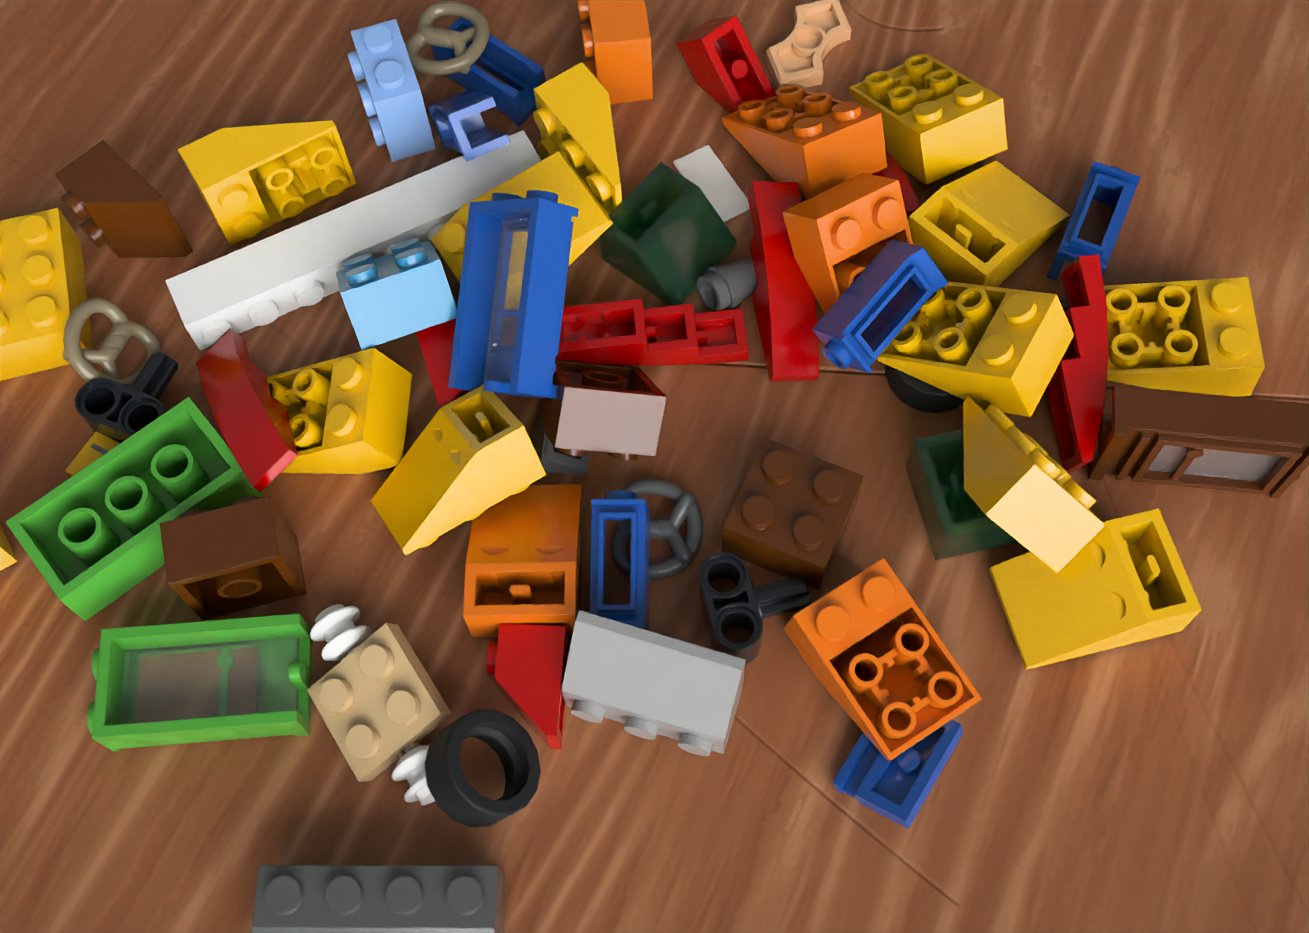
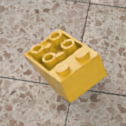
[849,54,1008,185]
[533,62,625,243]
[177,120,356,246]
[908,160,1070,287]
[1104,277,1265,397]
[877,281,1074,418]
[266,348,412,474]
[371,384,546,556]
[963,396,1105,573]
[989,508,1202,670]

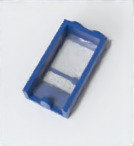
[448,190,578,399]

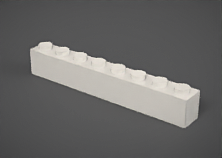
[165,130,541,351]

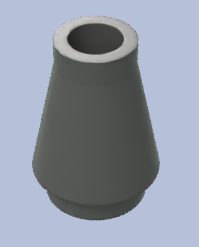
[697,256,758,312]

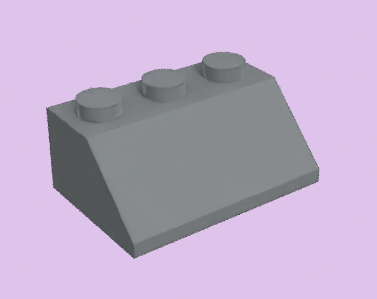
[561,610,746,756]

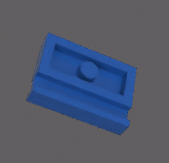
[833,720,963,829]

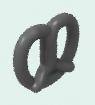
[611,479,703,580]

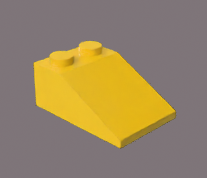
[431,151,613,322]

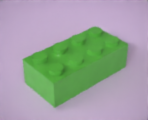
[5,397,263,621]

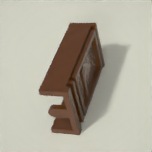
[1088,385,1309,498]

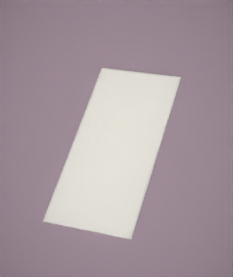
[672,145,750,225]

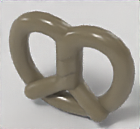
[406,1,489,75]
[62,297,162,386]

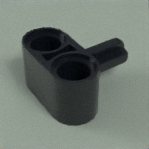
[75,352,178,443]
[699,552,810,665]

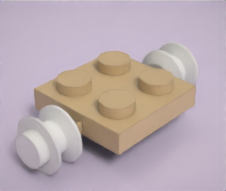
[307,604,452,805]

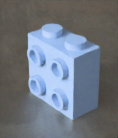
[347,19,436,162]

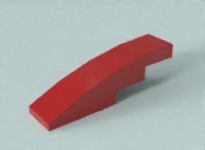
[746,181,820,381]
[1046,254,1109,472]
[555,298,749,366]
[196,329,298,493]

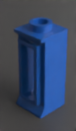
[431,17,546,127]
[427,89,511,162]
[1047,161,1141,281]
[812,240,948,374]
[590,491,650,631]

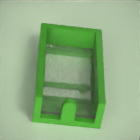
[87,613,313,752]

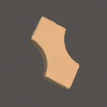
[765,0,851,89]

